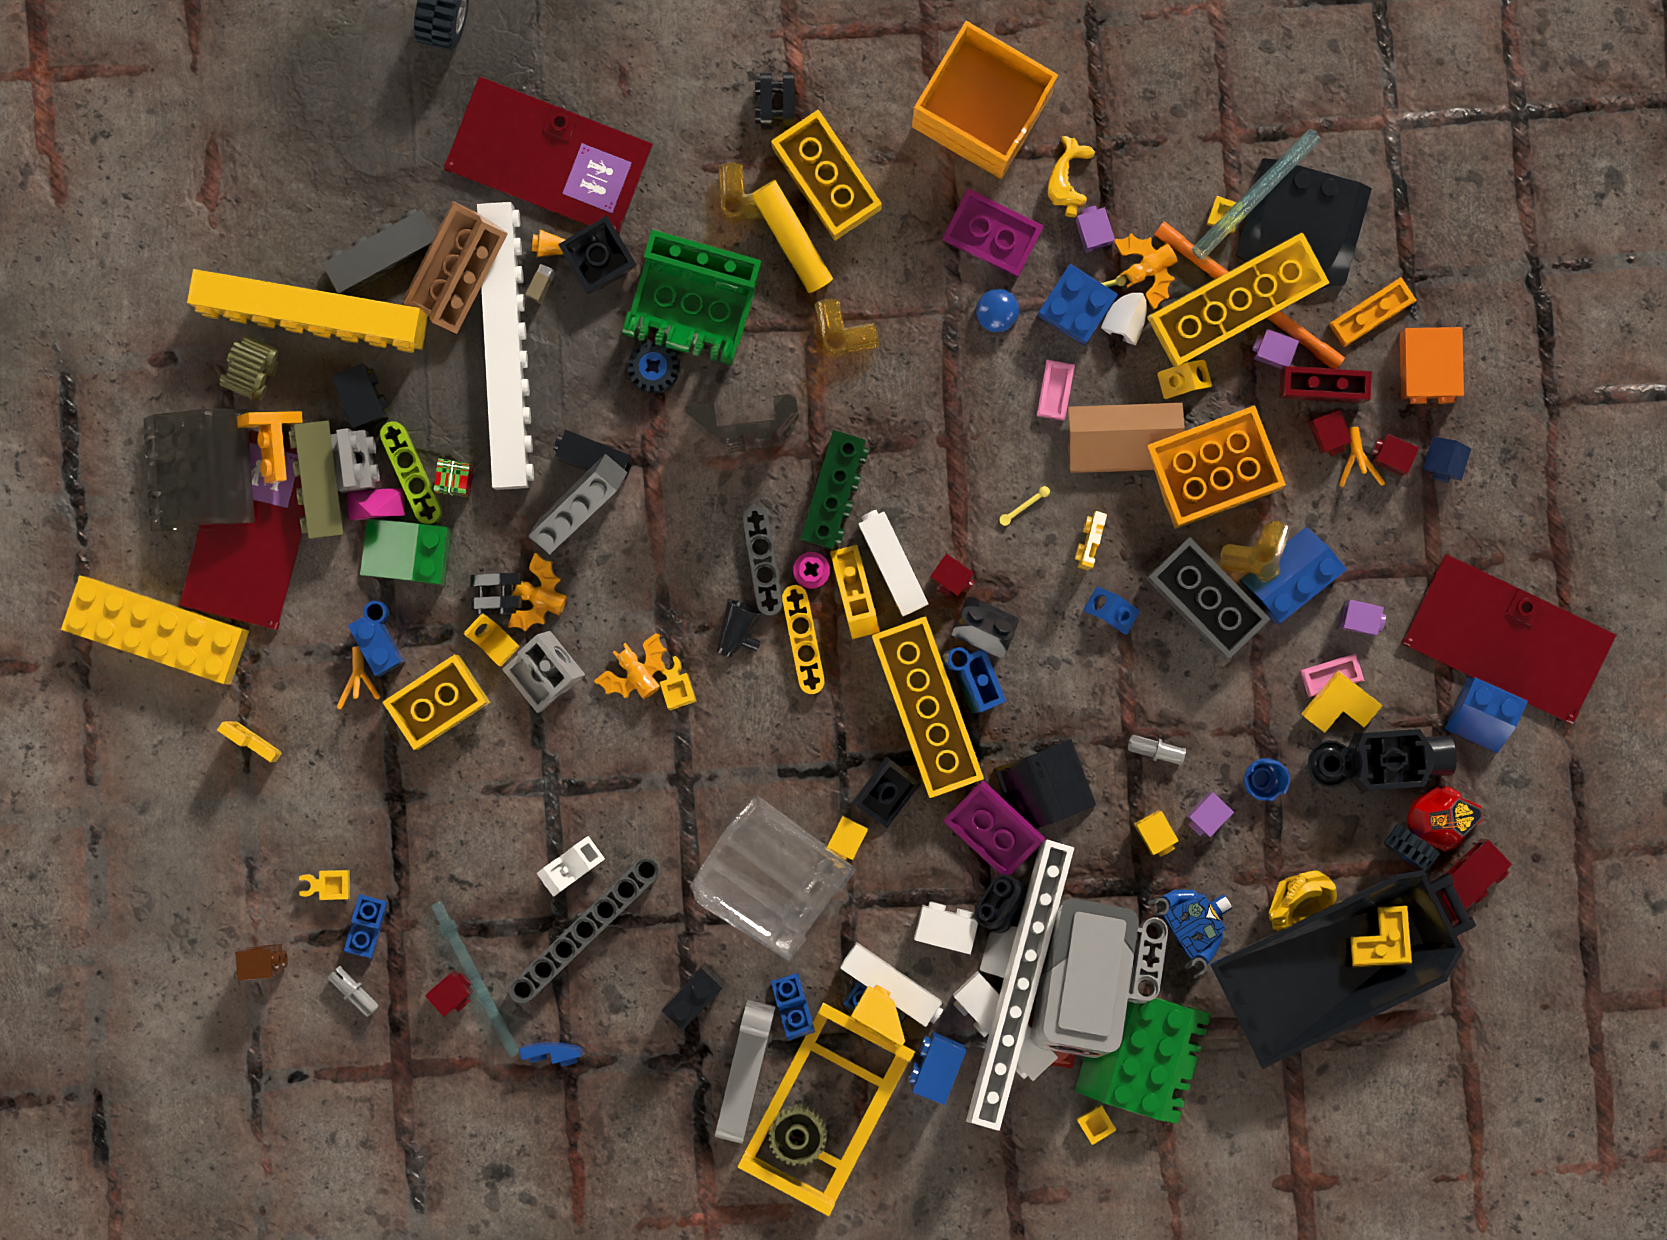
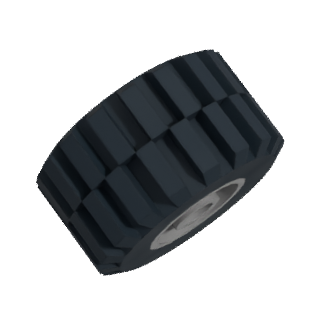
[414,0,469,51]

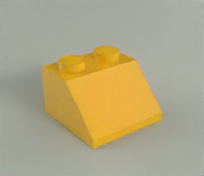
[849,984,905,1048]

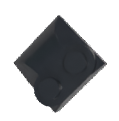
[558,215,637,295]
[951,596,1019,659]

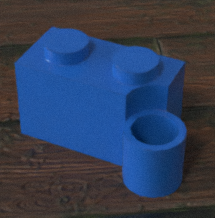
[348,601,405,676]
[942,647,1006,714]

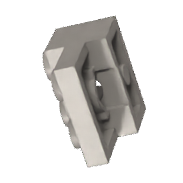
[330,428,380,493]
[502,631,585,713]

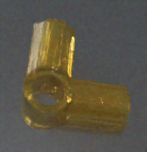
[718,163,764,223]
[814,299,879,359]
[1220,521,1290,581]

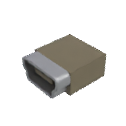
[526,264,555,304]

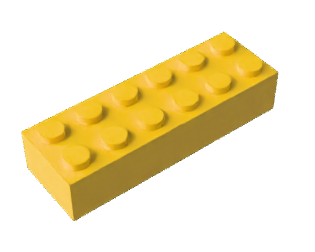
[61,575,249,684]
[871,616,984,798]

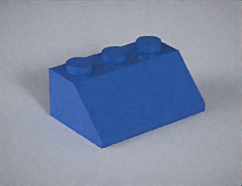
[1240,527,1347,624]

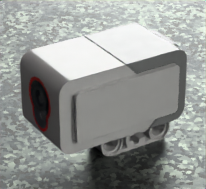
[1031,899,1168,1058]

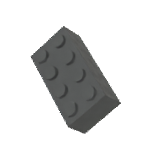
[1145,537,1270,660]

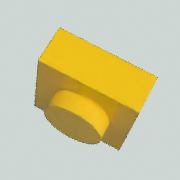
[1206,196,1243,233]
[1077,1104,1116,1145]

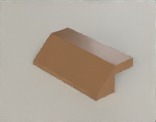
[403,201,508,334]
[1068,403,1185,473]

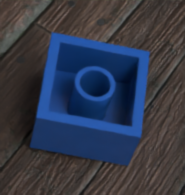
[1037,264,1118,346]
[908,1031,966,1105]

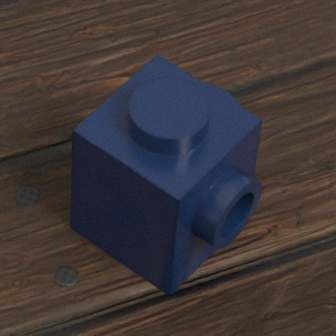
[1423,437,1471,483]

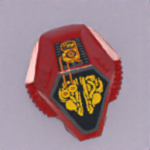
[1407,786,1483,852]

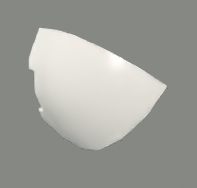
[1101,293,1147,345]

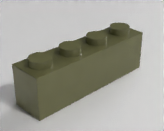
[289,421,343,539]

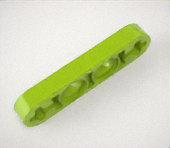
[380,421,442,525]

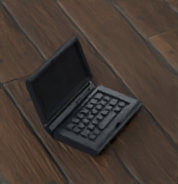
[994,739,1097,829]

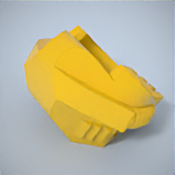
[1269,871,1337,931]

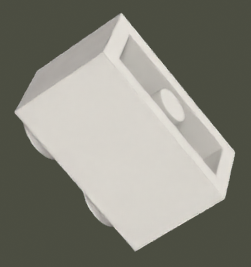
[914,902,978,954]

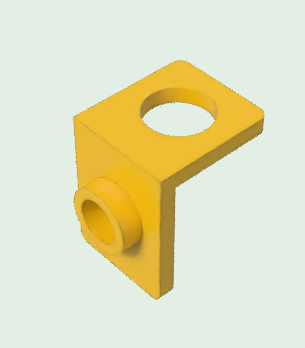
[1157,360,1212,399]
[464,613,519,666]

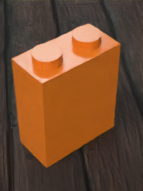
[1399,327,1464,404]

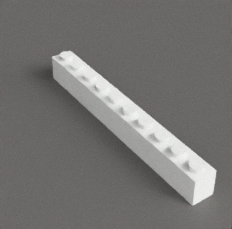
[477,202,534,490]
[966,840,1074,1131]

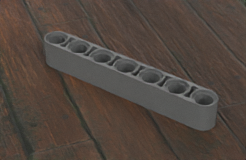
[509,856,661,1003]

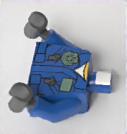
[1148,890,1233,978]

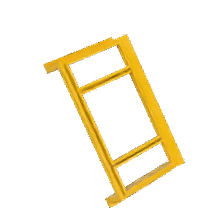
[737,1002,915,1216]

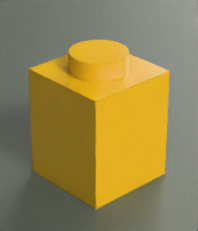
[1134,810,1178,857]
[827,815,868,862]

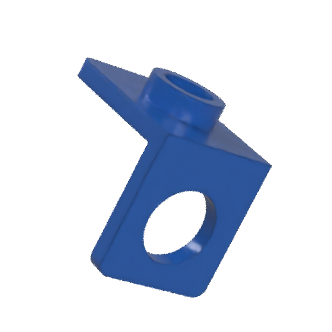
[1084,587,1140,635]

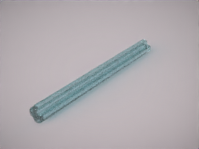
[1192,129,1320,260]

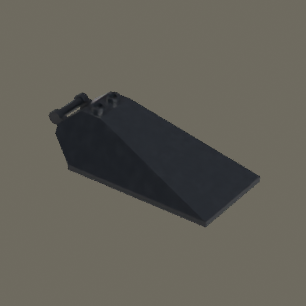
[1210,870,1476,1069]

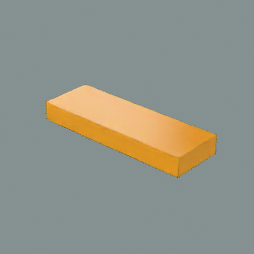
[1328,277,1417,347]

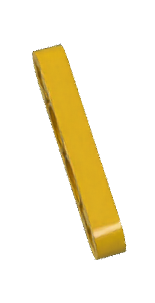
[782,585,824,694]

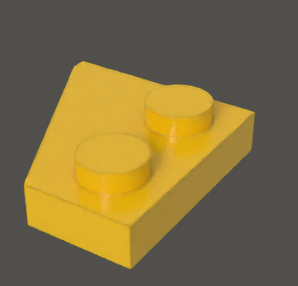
[1074,511,1107,570]

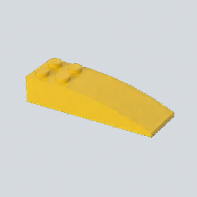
[1147,232,1329,367]

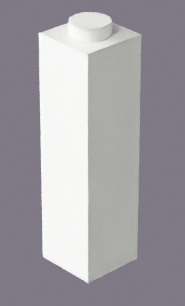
[858,510,928,617]
[840,942,943,1027]

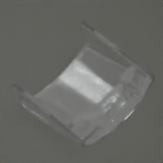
[690,794,856,962]

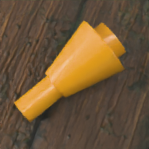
[531,229,566,258]

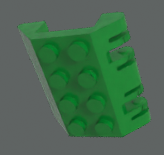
[622,229,762,366]
[1074,992,1212,1124]

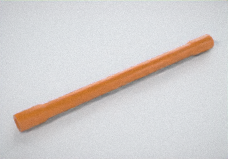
[1154,221,1345,369]

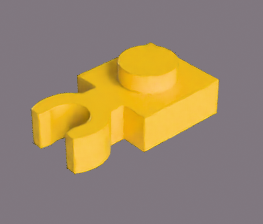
[660,656,697,710]
[299,870,350,900]

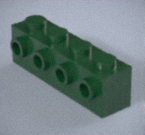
[800,430,870,550]

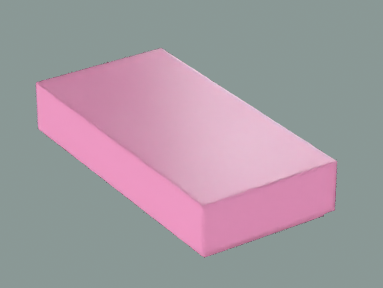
[1036,360,1075,421]
[1300,653,1364,698]

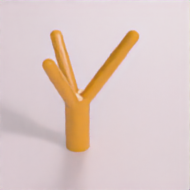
[1339,427,1385,487]
[337,646,380,709]

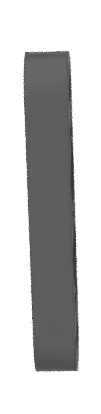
[743,506,783,616]

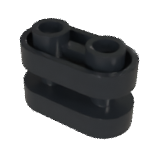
[755,72,795,130]
[470,573,522,615]
[975,874,1028,933]

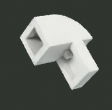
[537,836,605,896]

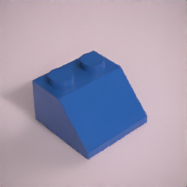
[1444,677,1528,753]

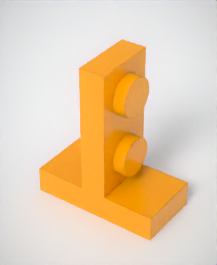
[237,411,303,484]

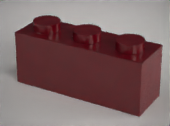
[1279,366,1372,403]
[1435,838,1513,924]

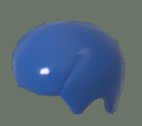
[976,289,1020,332]
[1243,758,1291,801]

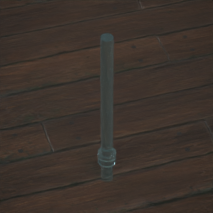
[431,900,520,1058]

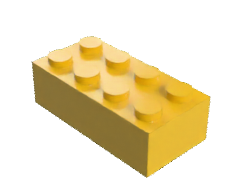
[771,110,882,241]

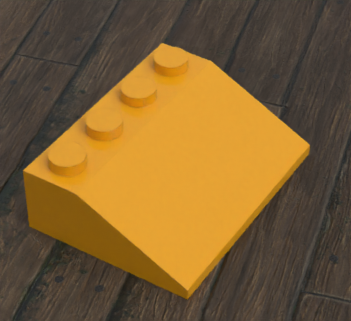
[1147,405,1286,529]

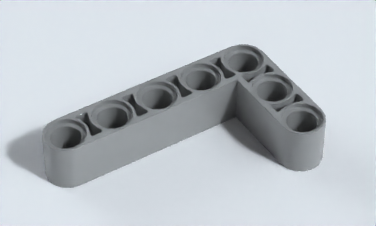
[715,1000,775,1144]

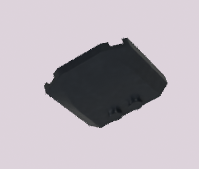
[1235,158,1372,290]

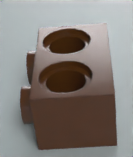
[235,944,288,981]

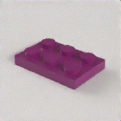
[942,188,1044,278]
[943,780,1045,875]

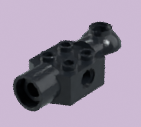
[1307,729,1457,791]

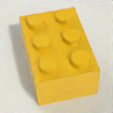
[383,654,491,750]

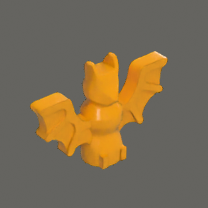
[1114,233,1178,310]
[508,552,568,631]
[594,633,667,699]

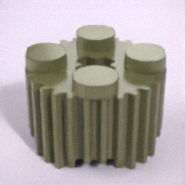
[219,334,279,401]
[769,1104,827,1166]

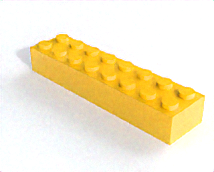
[187,269,428,353]

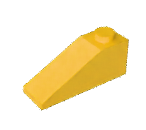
[830,545,880,639]

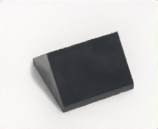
[852,757,921,828]

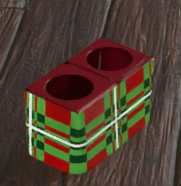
[434,458,474,497]

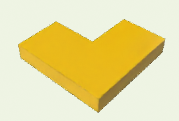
[1301,670,1383,733]
[217,721,282,762]
[1351,906,1412,967]

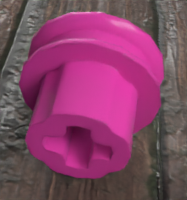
[793,552,830,589]

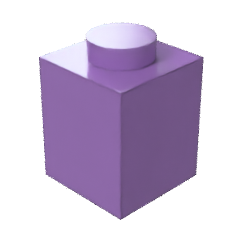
[1075,206,1115,253]
[1251,329,1299,370]
[1339,600,1386,636]
[1186,791,1234,837]

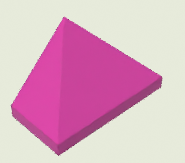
[347,488,406,521]

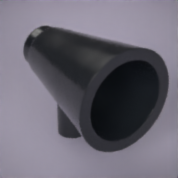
[717,599,763,657]

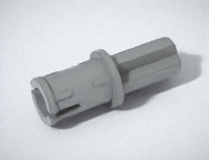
[1128,735,1186,766]
[327,966,378,1017]

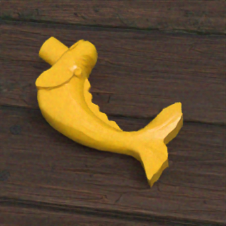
[1048,136,1095,217]

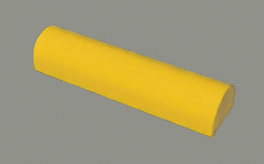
[750,180,833,293]

